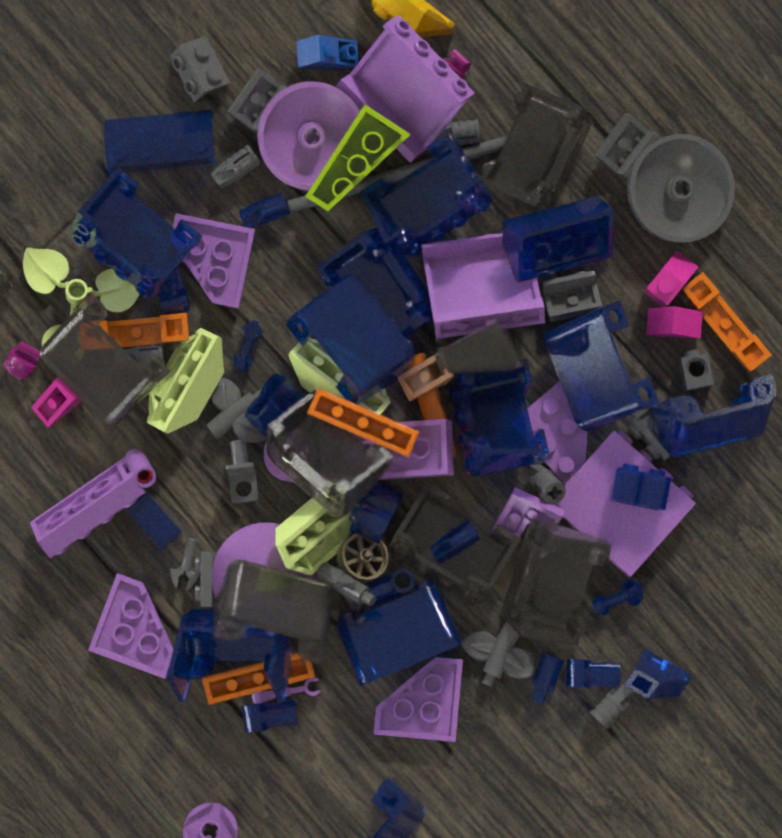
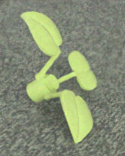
[23,248,145,371]

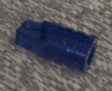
[239,192,290,228]
[430,519,481,563]
[531,653,565,705]

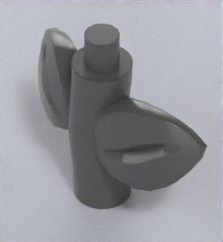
[207,378,267,443]
[316,562,376,614]
[461,621,534,687]

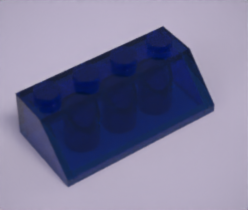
[104,110,217,174]
[503,196,614,283]

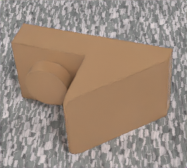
[397,352,454,401]

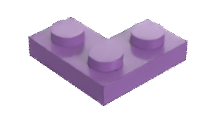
[493,487,565,541]

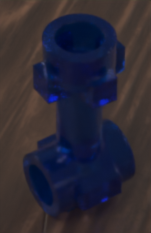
[232,320,264,372]
[591,579,644,616]

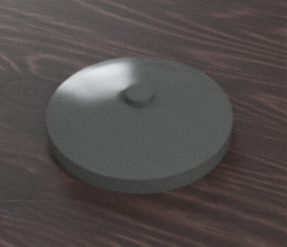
[627,134,735,243]

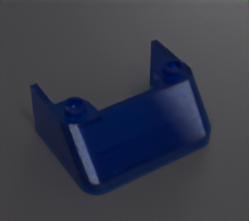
[166,608,292,702]

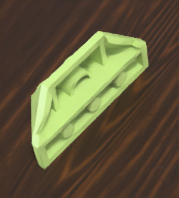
[147,328,224,434]
[288,336,391,415]
[276,485,360,575]

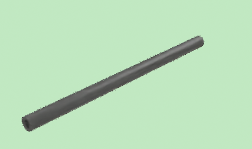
[287,132,523,213]

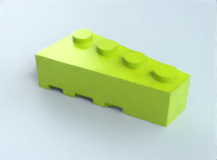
[305,104,410,211]

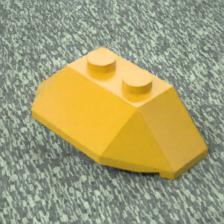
[372,0,455,38]

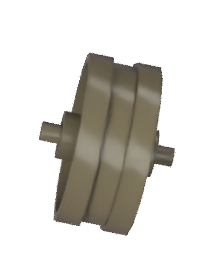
[336,532,389,584]

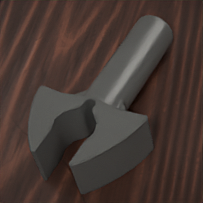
[170,538,200,590]

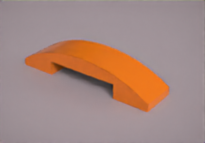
[682,272,772,373]
[80,313,189,350]

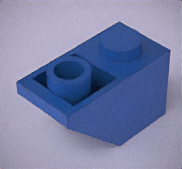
[296,35,359,71]

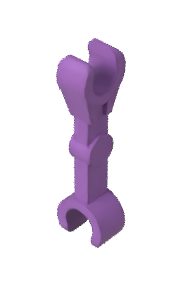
[252,678,321,704]

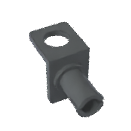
[226,440,259,504]

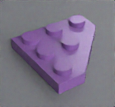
[170,214,255,309]
[511,370,590,485]
[88,573,175,679]
[374,657,463,742]

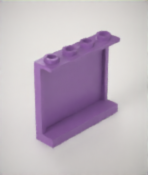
[336,15,475,163]
[422,229,545,339]
[553,431,696,577]

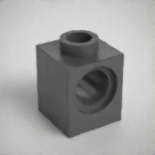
[678,350,714,392]

